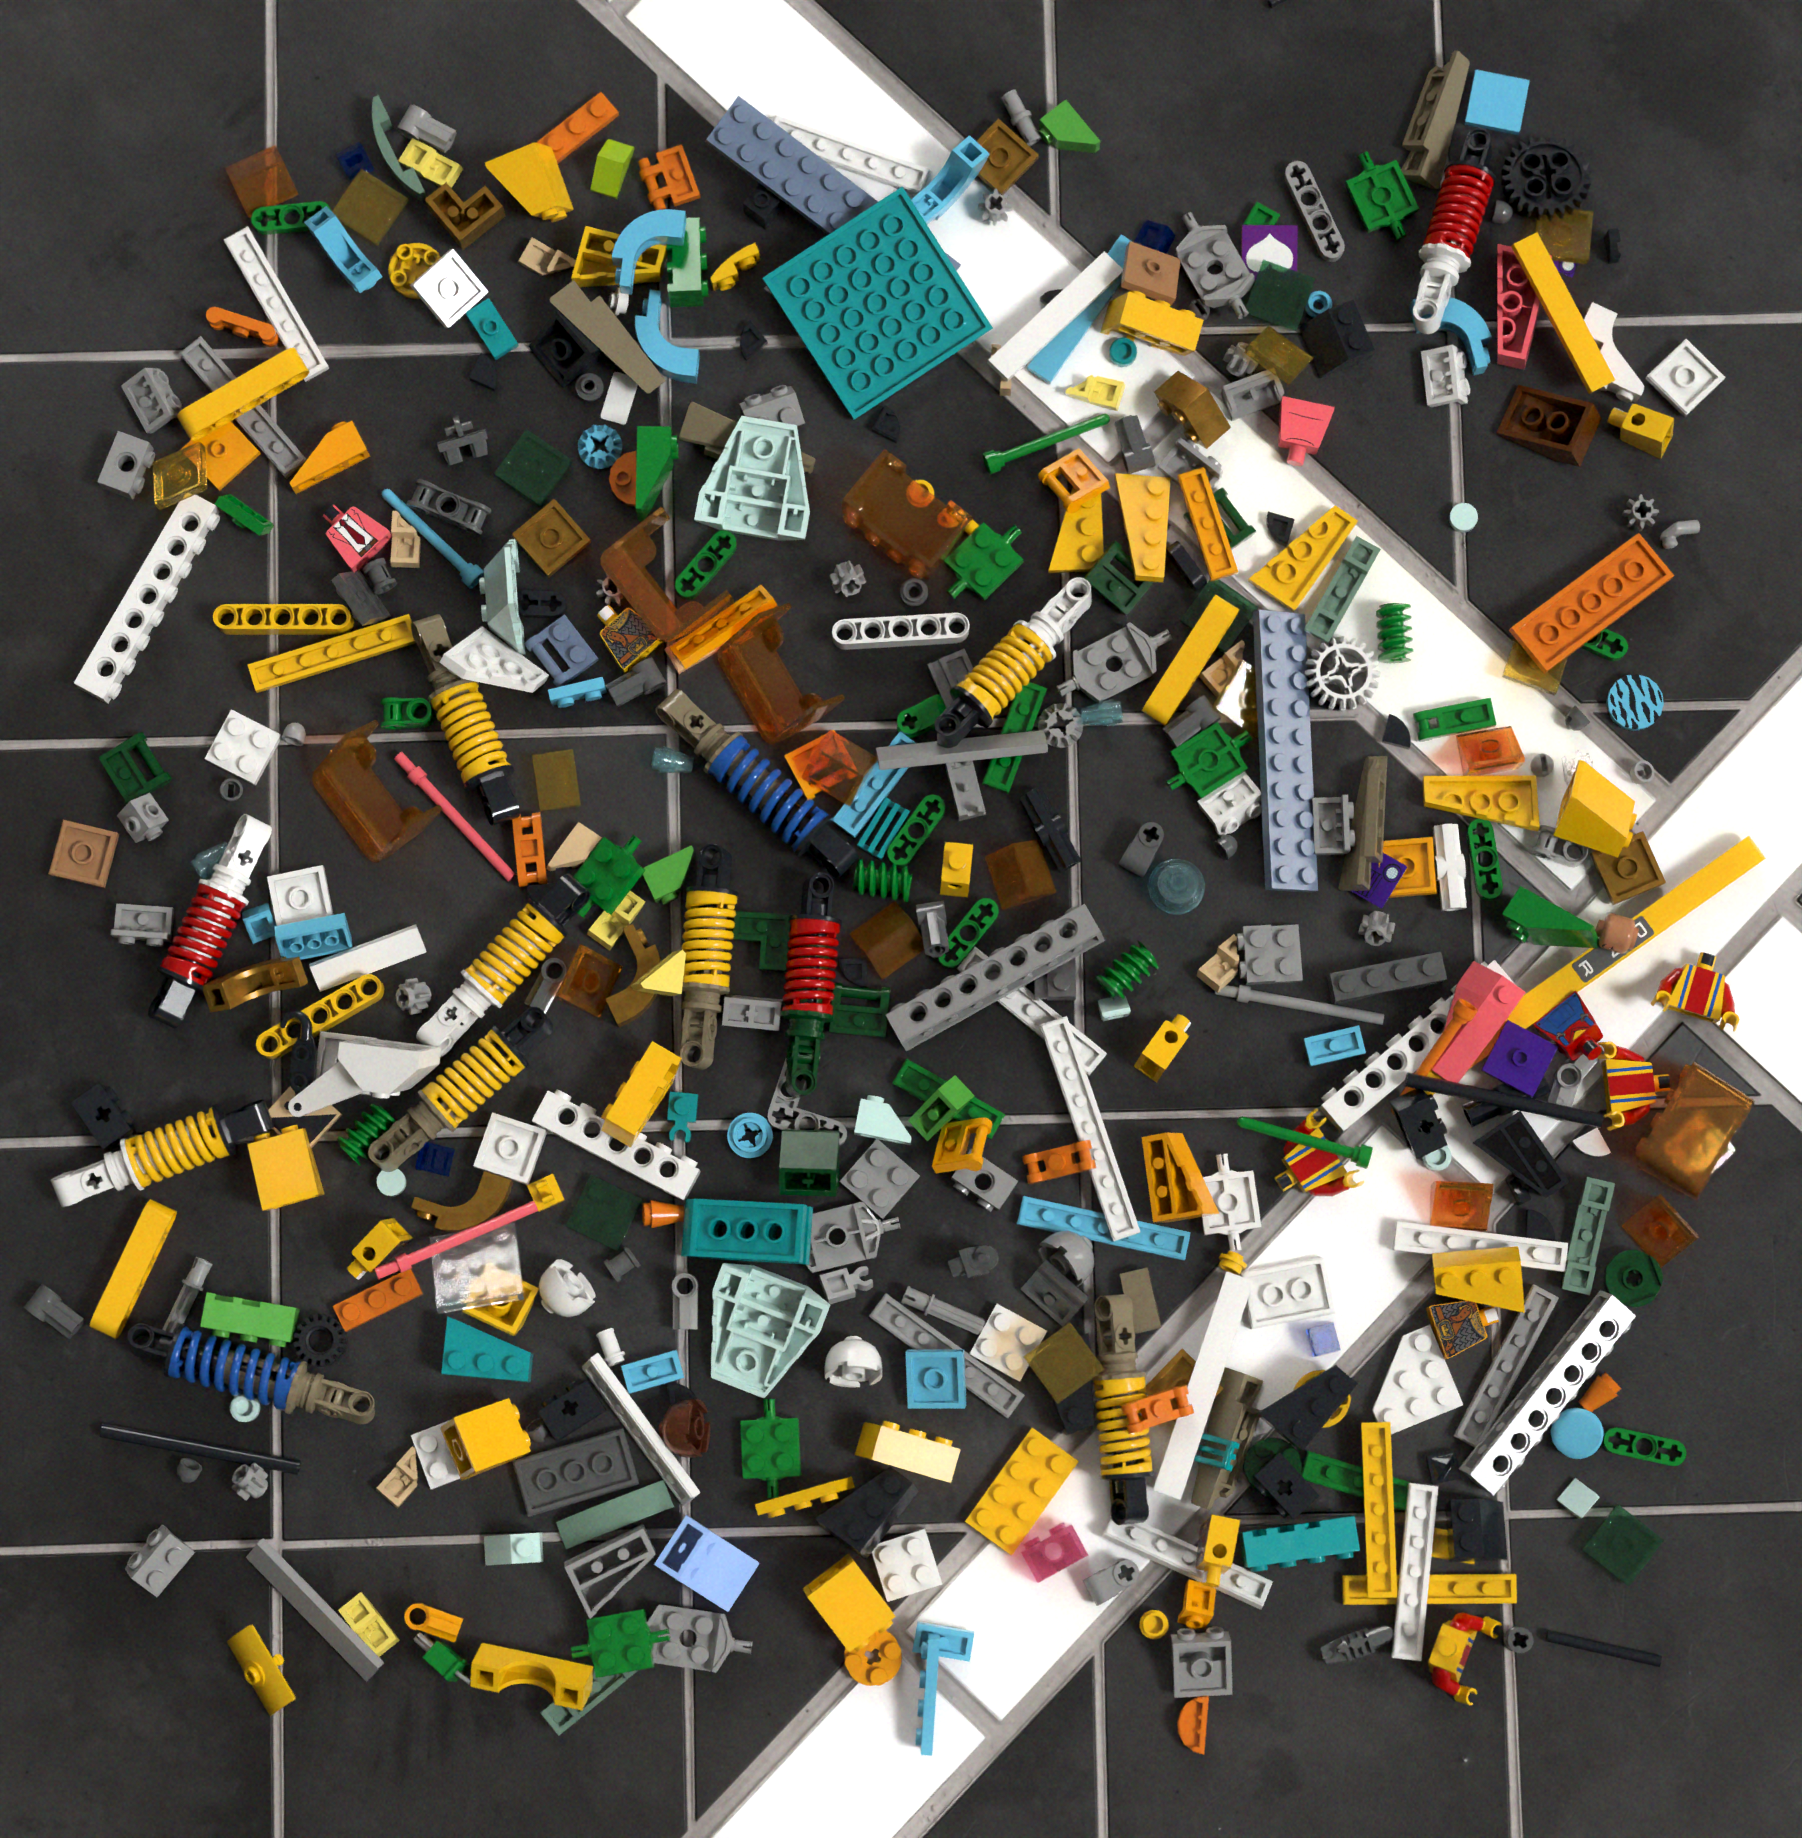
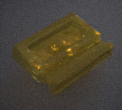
[532,749,581,812]

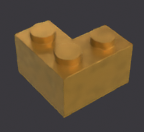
[425,183,506,250]
[1154,370,1231,449]

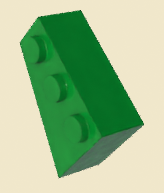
[667,217,708,307]

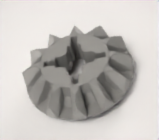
[1038,703,1083,748]

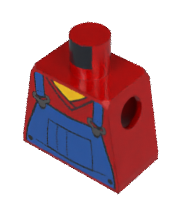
[1533,991,1603,1060]

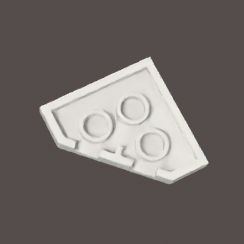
[440,627,549,693]
[1372,1325,1463,1434]

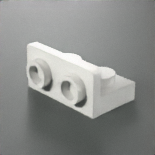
[1421,345,1470,407]
[1197,771,1262,837]

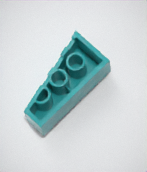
[1238,1516,1360,1572]

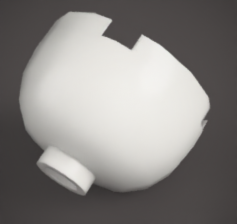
[539,1259,596,1317]
[825,1336,882,1388]

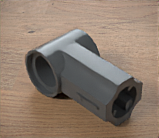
[1114,415,1155,474]
[606,657,666,707]
[1162,695,1222,748]
[915,901,949,958]
[524,958,569,1014]
[24,1284,85,1339]

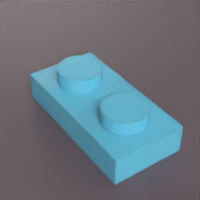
[548,677,607,708]
[1303,1025,1366,1067]
[621,1350,685,1394]
[912,1621,975,1662]

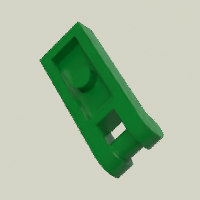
[1413,697,1497,742]

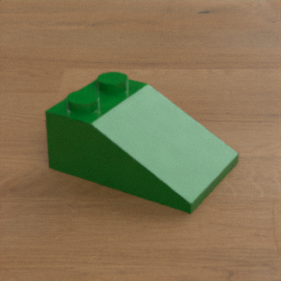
[636,426,679,522]
[1502,886,1599,948]

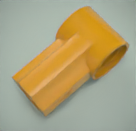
[404,1602,464,1643]

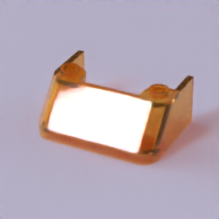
[600,506,734,642]
[718,603,845,744]
[312,720,442,863]

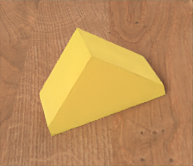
[631,949,686,996]

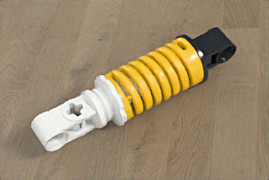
[935,577,1092,748]
[416,874,591,1057]
[51,1099,274,1207]

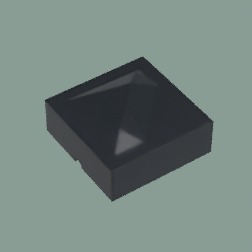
[1426,1450,1461,1484]

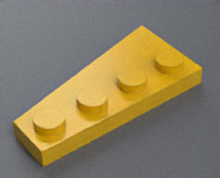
[1114,473,1171,583]
[1248,505,1358,613]
[1422,775,1540,832]

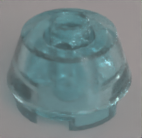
[1148,859,1205,914]

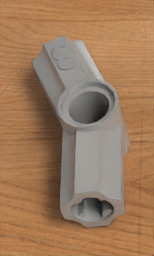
[1547,1050,1604,1122]

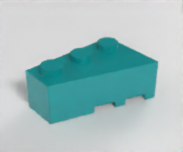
[441,1316,533,1383]

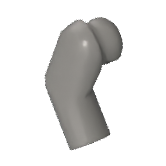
[1660,520,1700,549]

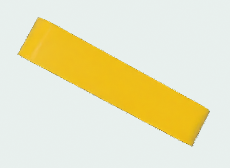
[177,348,310,441]
[1142,595,1240,726]
[213,604,354,635]
[256,974,385,1059]
[90,1199,177,1339]

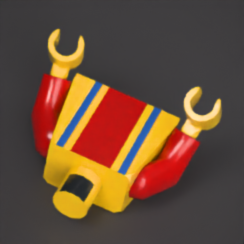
[1651,952,1740,1031]
[1597,1041,1670,1131]
[1274,1109,1364,1197]
[1428,1613,1502,1705]

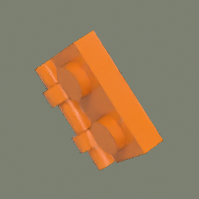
[638,144,700,211]

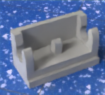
[1221,367,1285,421]
[945,761,986,821]
[722,994,783,1031]

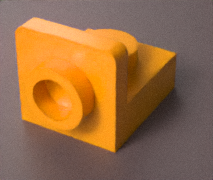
[1178,1579,1216,1629]

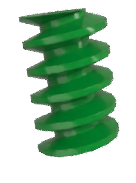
[1375,603,1414,663]
[852,859,913,902]
[1095,940,1159,999]
[337,1103,396,1166]

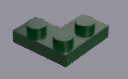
[733,911,791,972]

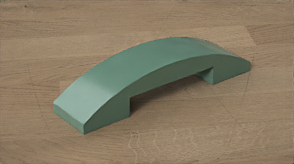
[372,95,427,202]
[1304,536,1381,643]
[1561,1177,1615,1295]
[556,1480,674,1549]
[541,1670,637,1736]

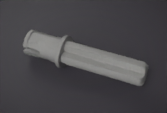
[162,1256,213,1333]
[901,1286,985,1334]

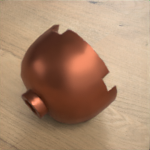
[659,1399,710,1458]

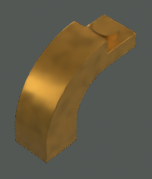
[606,924,661,1028]
[203,956,308,1013]
[411,1171,513,1232]

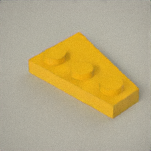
[1048,488,1104,573]
[755,1477,855,1518]

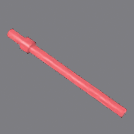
[394,752,516,882]
[374,1201,538,1279]

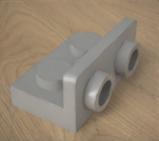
[121,368,182,433]

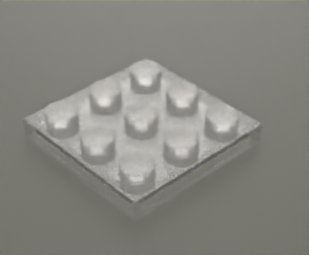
[430,1223,524,1314]

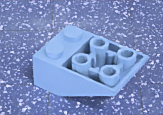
[654,1515,760,1612]

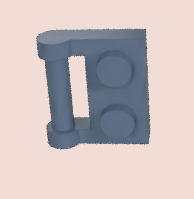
[524,614,599,687]

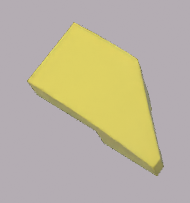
[1065,375,1126,411]

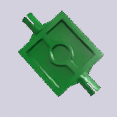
[1345,152,1419,241]
[944,522,1024,601]
[1166,722,1252,799]
[573,834,645,918]
[740,1399,801,1498]
[571,1609,670,1678]

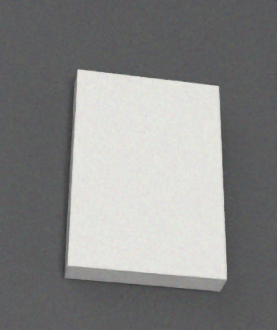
[1240,1257,1336,1329]

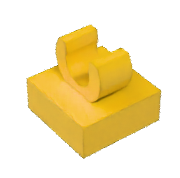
[527,1174,565,1212]

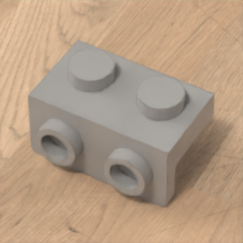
[739,385,805,426]
[1157,437,1223,489]
[1312,794,1355,855]
[110,903,175,947]
[125,1524,195,1597]

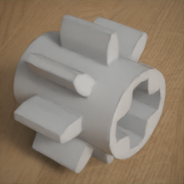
[978,189,1013,226]
[1223,342,1260,377]
[1622,494,1659,531]
[829,561,866,597]
[596,571,630,607]
[1358,911,1395,946]
[396,978,431,1015]
[232,1462,268,1501]

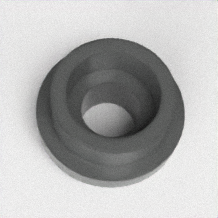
[576,373,604,401]
[900,578,928,606]

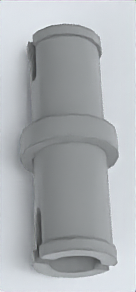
[1000,90,1042,146]

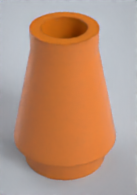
[642,1200,684,1228]
[1578,1372,1621,1412]

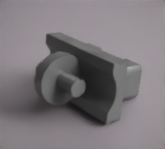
[437,416,488,465]
[948,1245,999,1278]

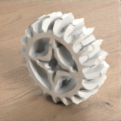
[1304,636,1381,712]

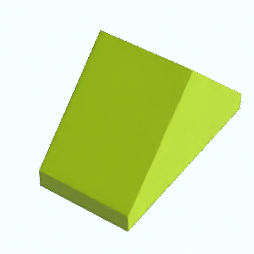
[590,139,634,199]

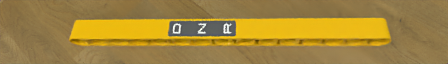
[1413,836,1766,1095]

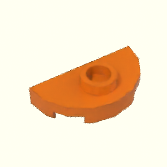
[609,451,637,507]
[1177,1696,1209,1755]

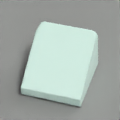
[1098,995,1131,1021]
[1557,1478,1599,1519]

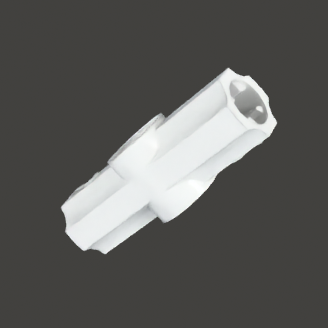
[1433,823,1467,911]

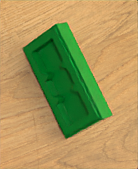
[214,494,274,536]

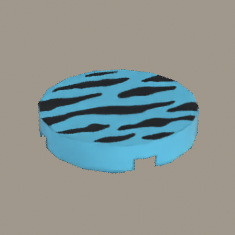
[1606,674,1664,731]

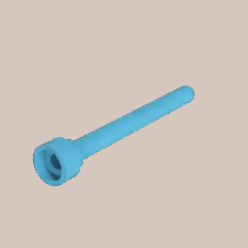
[381,489,484,589]

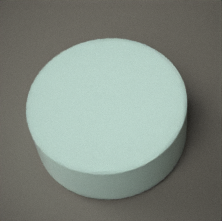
[1449,503,1478,532]
[1422,1146,1452,1171]
[377,1169,406,1196]
[230,1393,260,1422]

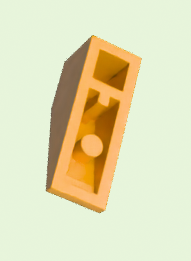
[290,421,370,494]

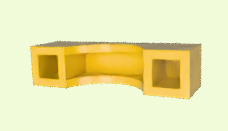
[470,1643,594,1710]

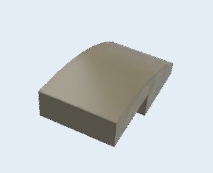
[1120,1268,1161,1334]

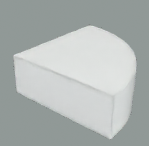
[1571,1128,1611,1157]

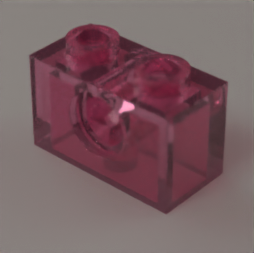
[1020,1522,1088,1583]

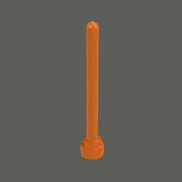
[1391,998,1478,1115]

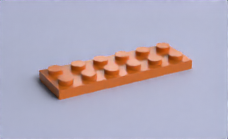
[1509,533,1674,674]

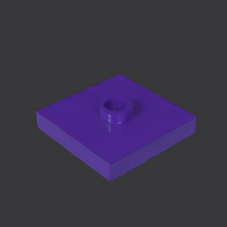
[1481,1020,1559,1098]

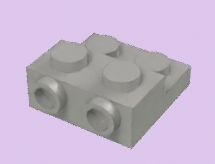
[1237,924,1303,985]
[1171,1627,1232,1698]

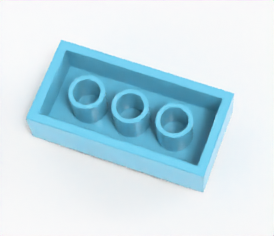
[274,913,353,960]

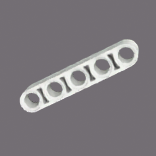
[832,613,970,650]

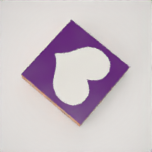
[1241,225,1298,282]

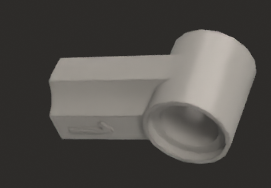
[397,105,457,153]
[672,1273,699,1329]

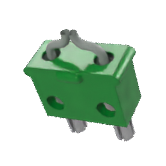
[414,1633,471,1684]

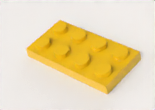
[965,1428,1079,1556]

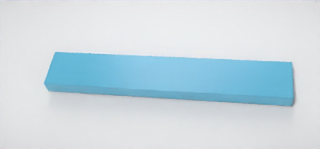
[1027,234,1132,385]
[1017,1196,1191,1261]

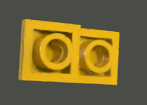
[710,243,760,291]

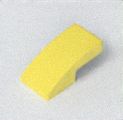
[398,138,463,188]
[587,891,646,951]
[338,1592,400,1657]

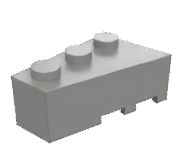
[564,1523,656,1619]

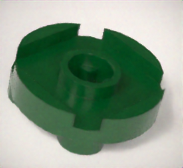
[1604,1250,1663,1308]
[1243,1438,1302,1496]

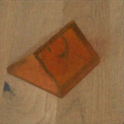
[225,145,299,218]
[1456,726,1525,776]
[801,730,877,807]
[985,839,1056,910]
[849,902,924,980]
[557,944,623,1018]
[1429,1181,1494,1231]
[1622,1194,1699,1268]

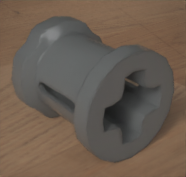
[362,558,397,595]
[603,1245,641,1282]
[1504,1626,1533,1653]

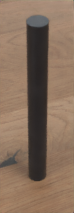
[1545,1630,1662,1667]

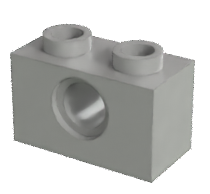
[97,431,155,500]
[951,1149,1018,1212]

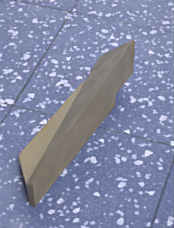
[1401,50,1470,189]
[550,280,666,393]
[679,402,815,474]
[1339,756,1387,891]
[1191,1367,1263,1510]

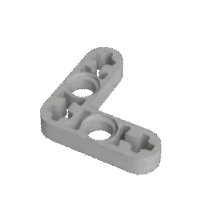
[767,1055,847,1146]

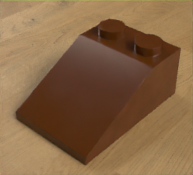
[1497,385,1602,467]

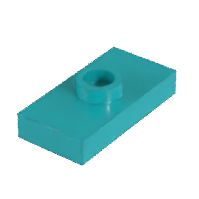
[466,298,519,360]

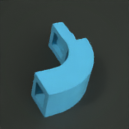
[911,135,990,225]
[304,206,382,293]
[612,209,687,295]
[635,290,700,384]
[1409,297,1491,376]

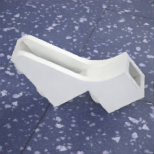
[1584,302,1644,403]

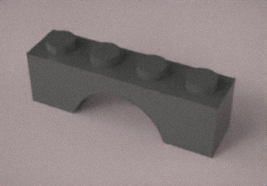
[1326,952,1447,1005]

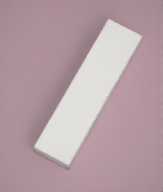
[309,924,426,992]

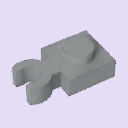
[819,1266,873,1304]

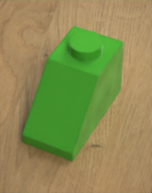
[1039,99,1100,153]
[642,845,695,905]
[908,1075,974,1141]

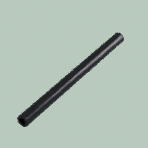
[1404,1072,1604,1128]
[100,1423,301,1475]

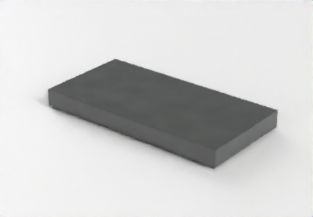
[512,1428,640,1517]

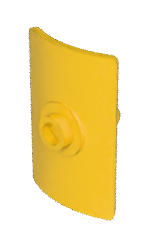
[227,1625,295,1716]

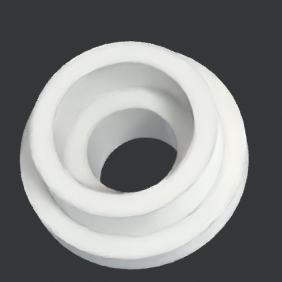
[608,287,629,316]

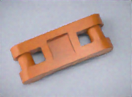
[206,307,279,347]
[512,812,548,887]
[1022,1140,1096,1184]
[1121,1385,1194,1434]

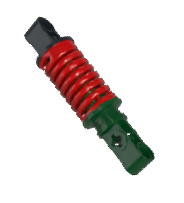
[780,872,842,1098]

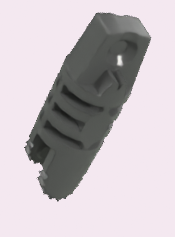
[1320,1625,1394,1665]

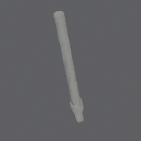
[1215,985,1384,1025]

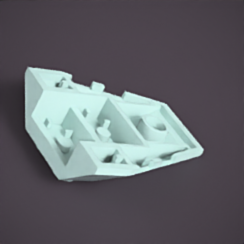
[694,416,810,541]
[479,539,525,655]
[711,1263,830,1398]

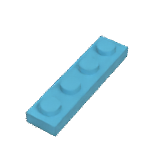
[833,732,916,838]
[915,1633,940,1756]

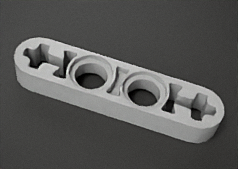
[1284,161,1345,262]

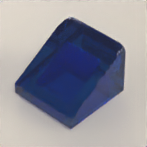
[336,142,375,182]
[1134,219,1175,254]
[415,1142,455,1177]
[1306,1322,1341,1357]

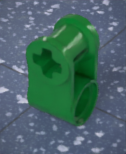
[897,694,947,739]
[380,697,436,730]

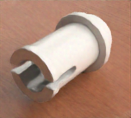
[596,1328,625,1367]

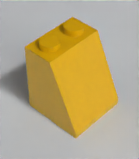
[485,142,574,222]
[1553,760,1637,858]
[247,1125,324,1211]
[440,1398,531,1481]
[803,1553,896,1652]

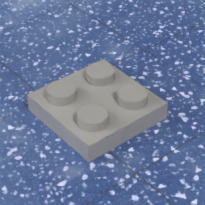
[840,1139,920,1220]

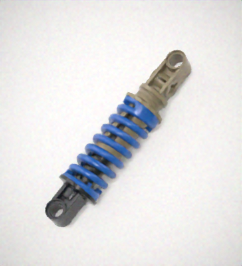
[655,689,859,878]
[128,1324,375,1425]

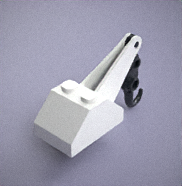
[280,1010,441,1117]

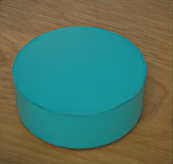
[1109,338,1137,367]

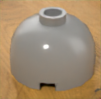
[1038,1230,1094,1287]

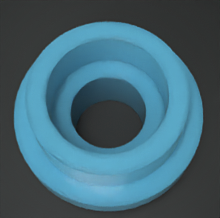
[1304,291,1333,318]

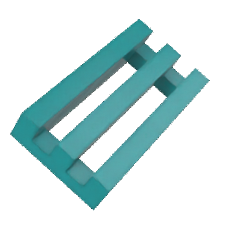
[857,797,910,860]
[1194,1433,1240,1471]

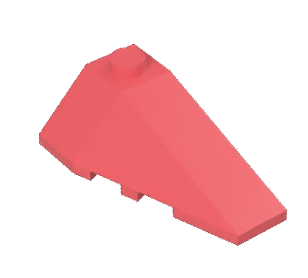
[1431,961,1525,1083]

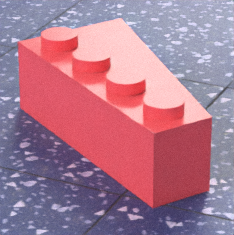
[1497,244,1552,370]

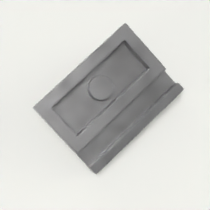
[331,570,391,626]
[927,648,973,708]
[1034,944,1076,1000]
[1021,1260,1089,1327]

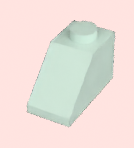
[854,1095,912,1145]
[484,1533,544,1566]

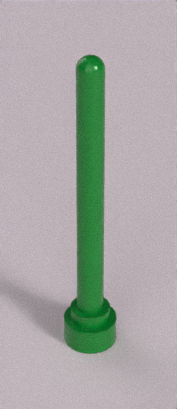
[982,414,1110,474]
[1237,1116,1373,1169]

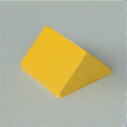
[462,1264,539,1336]

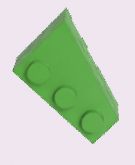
[200,1292,300,1347]

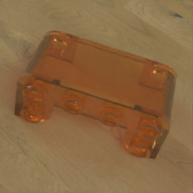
[842,449,973,580]
[1635,1061,1755,1201]

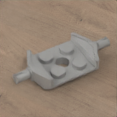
[1176,212,1254,319]
[1056,623,1172,703]
[806,1202,901,1274]
[647,1604,753,1673]

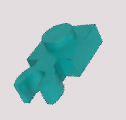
[667,1092,699,1143]

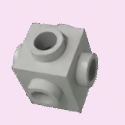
[117,793,169,843]

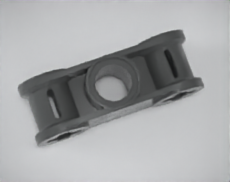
[406,479,492,536]

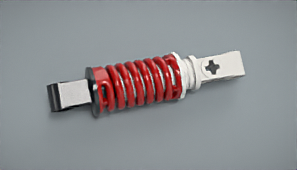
[1413,128,1496,334]
[148,814,272,1029]

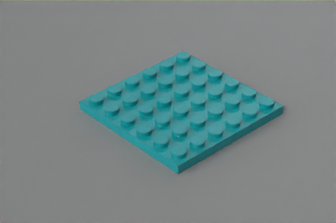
[762,186,993,420]

